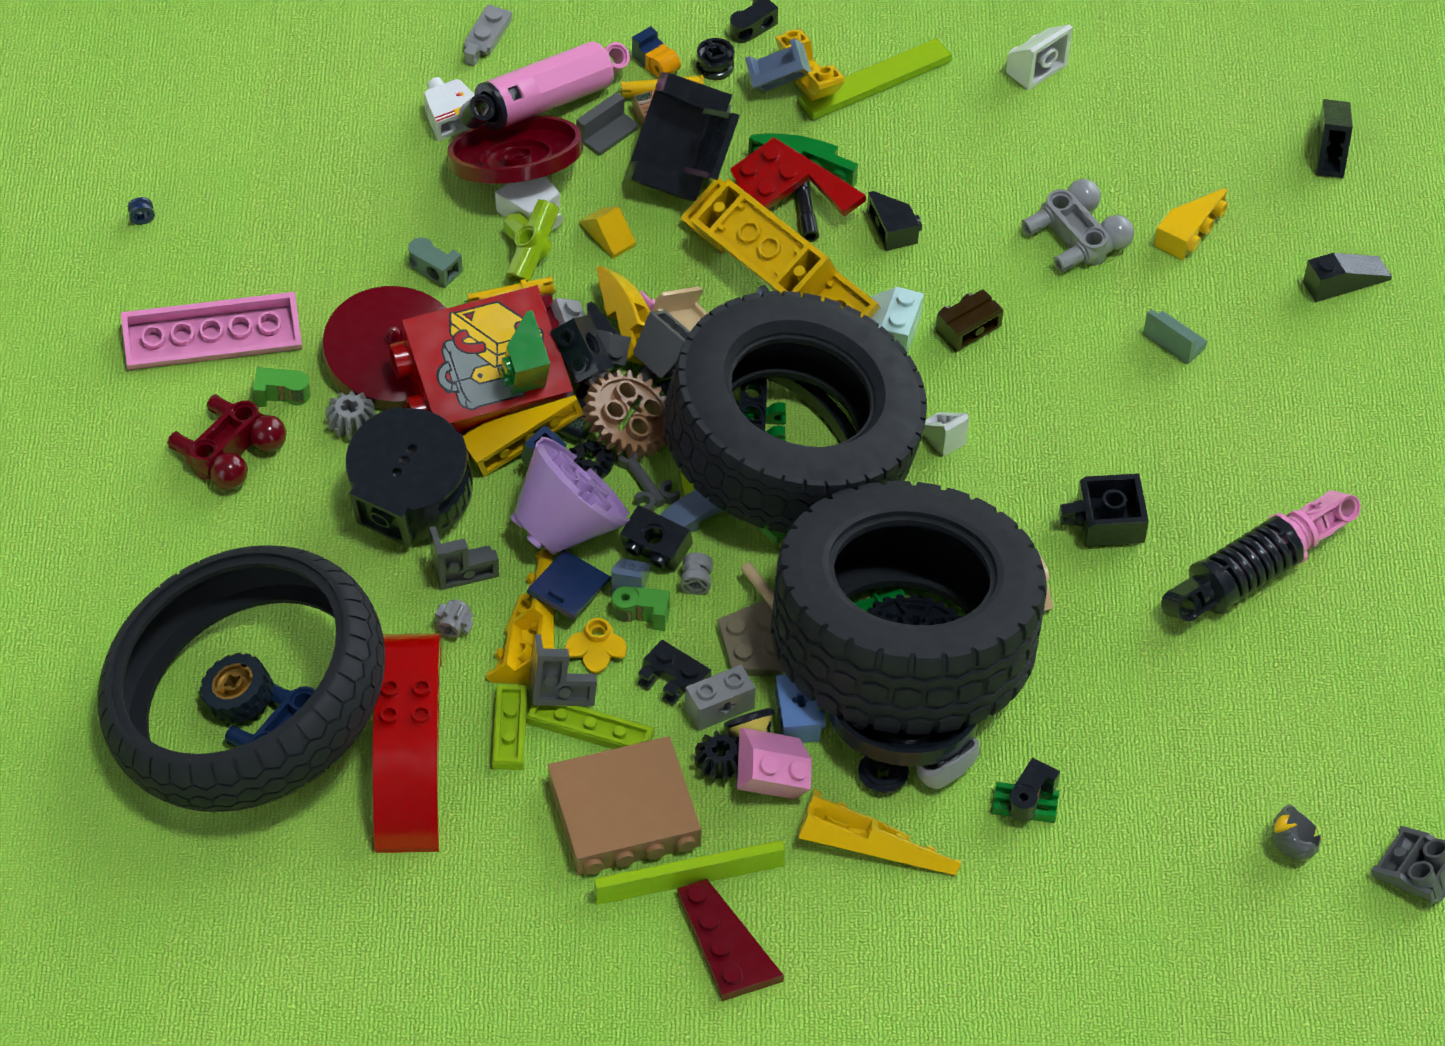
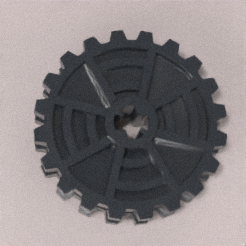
[867,594,962,625]

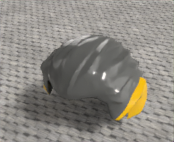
[1272,804,1322,860]

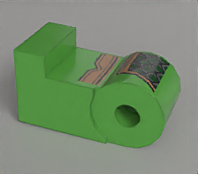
[253,367,310,407]
[612,586,670,631]

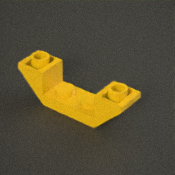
[775,29,845,101]

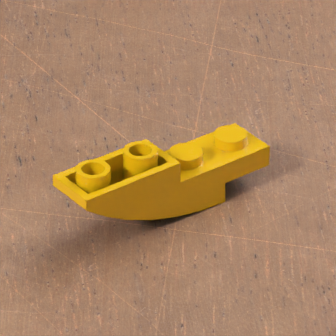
[596,265,650,366]

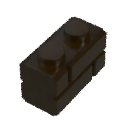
[935,289,1003,352]

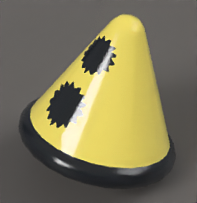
[724,708,774,738]

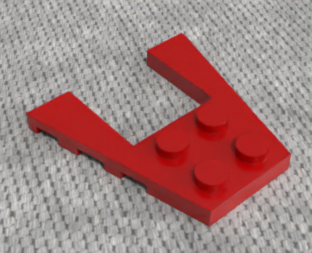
[730,137,866,217]

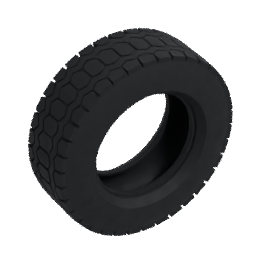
[664,291,927,533]

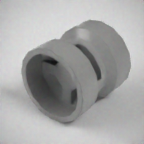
[681,552,713,595]

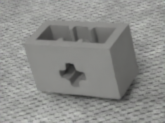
[685,665,755,731]

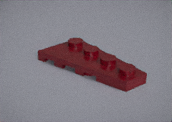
[677,879,784,1001]

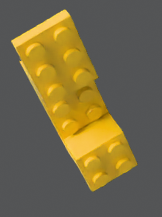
[680,177,881,318]

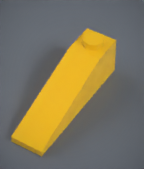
[463,395,584,477]

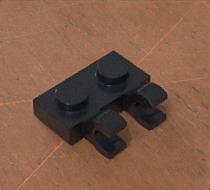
[637,639,712,706]

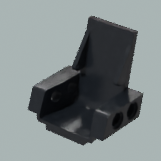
[624,73,740,201]

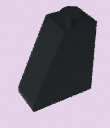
[1316,99,1353,178]

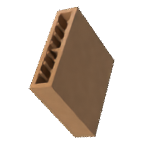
[547,736,701,876]

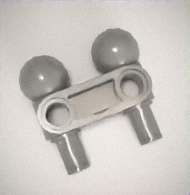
[1021,179,1134,273]

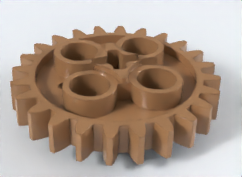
[582,370,667,459]

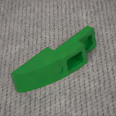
[748,133,858,187]

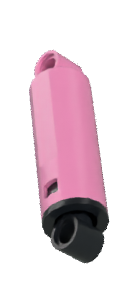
[459,41,630,131]

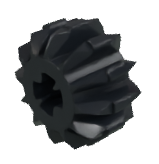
[694,729,739,784]

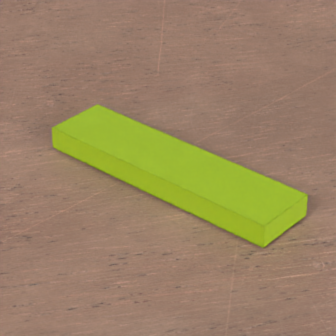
[526,705,655,749]

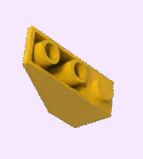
[1154,188,1228,260]

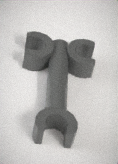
[616,452,680,512]

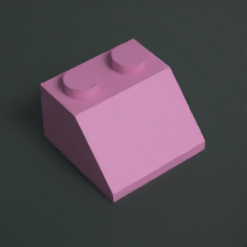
[737,728,812,799]

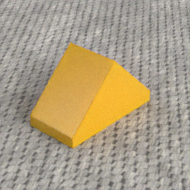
[580,206,636,259]

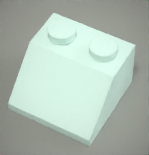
[871,287,924,354]

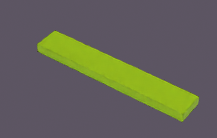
[799,38,952,120]
[594,840,785,905]

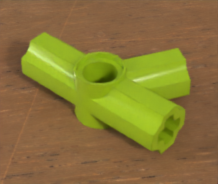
[503,199,560,283]

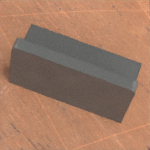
[576,92,638,156]

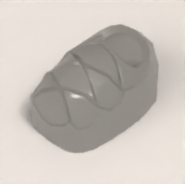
[916,737,980,789]

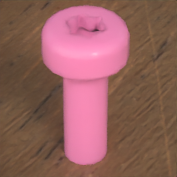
[639,291,655,312]

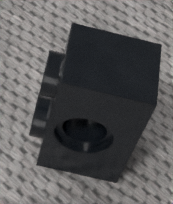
[550,315,614,384]
[620,505,693,572]

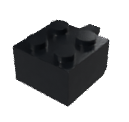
[1059,473,1149,546]

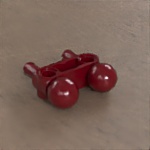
[167,394,287,490]

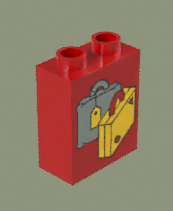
[388,285,573,436]

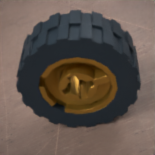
[200,653,274,724]

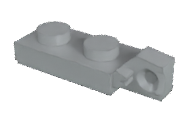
[464,4,513,66]

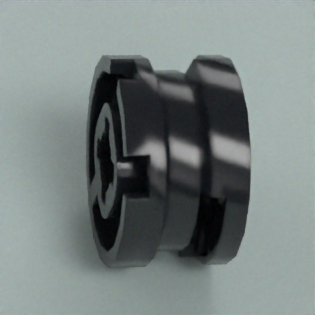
[696,38,735,80]

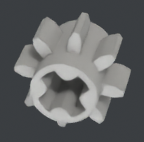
[435,599,474,638]

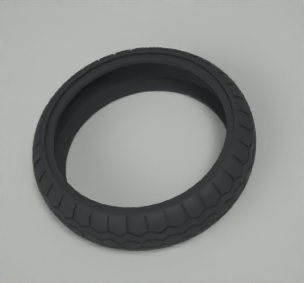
[98,545,385,812]

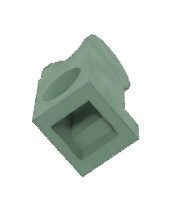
[408,237,463,289]

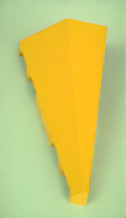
[486,549,554,685]
[798,789,961,876]

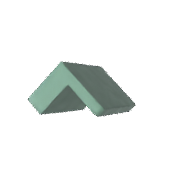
[1143,309,1207,364]

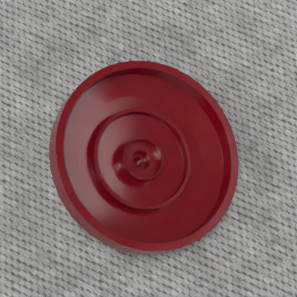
[447,115,583,184]
[323,286,446,410]

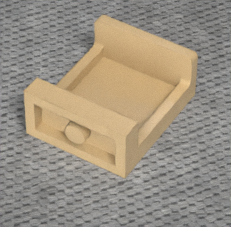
[652,286,707,331]

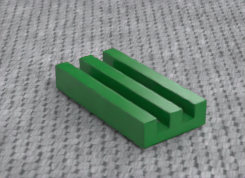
[992,782,1059,823]

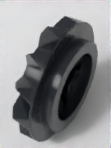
[569,438,614,478]
[858,756,909,795]

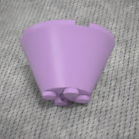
[510,437,630,555]

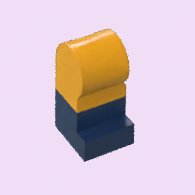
[632,26,681,78]

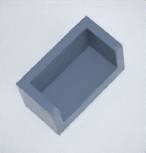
[745,39,811,93]

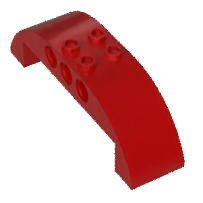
[373,633,442,853]

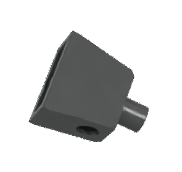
[634,310,690,384]

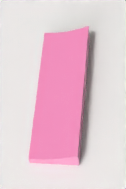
[121,292,302,370]

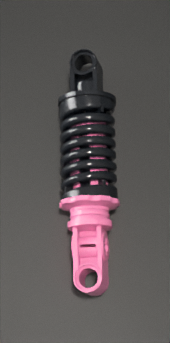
[1161,490,1361,621]

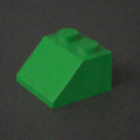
[500,310,550,395]

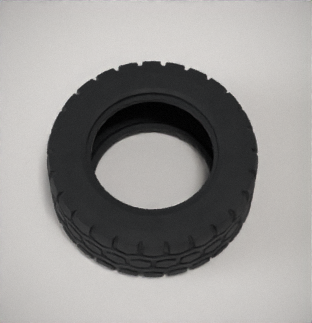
[771,481,1047,734]

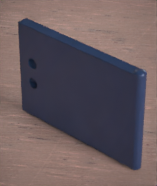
[526,550,612,619]

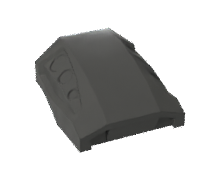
[1371,826,1445,903]

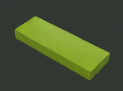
[492,685,528,770]

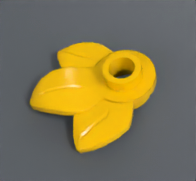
[565,618,627,674]

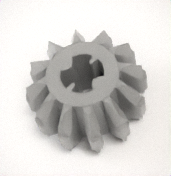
[325,390,376,441]

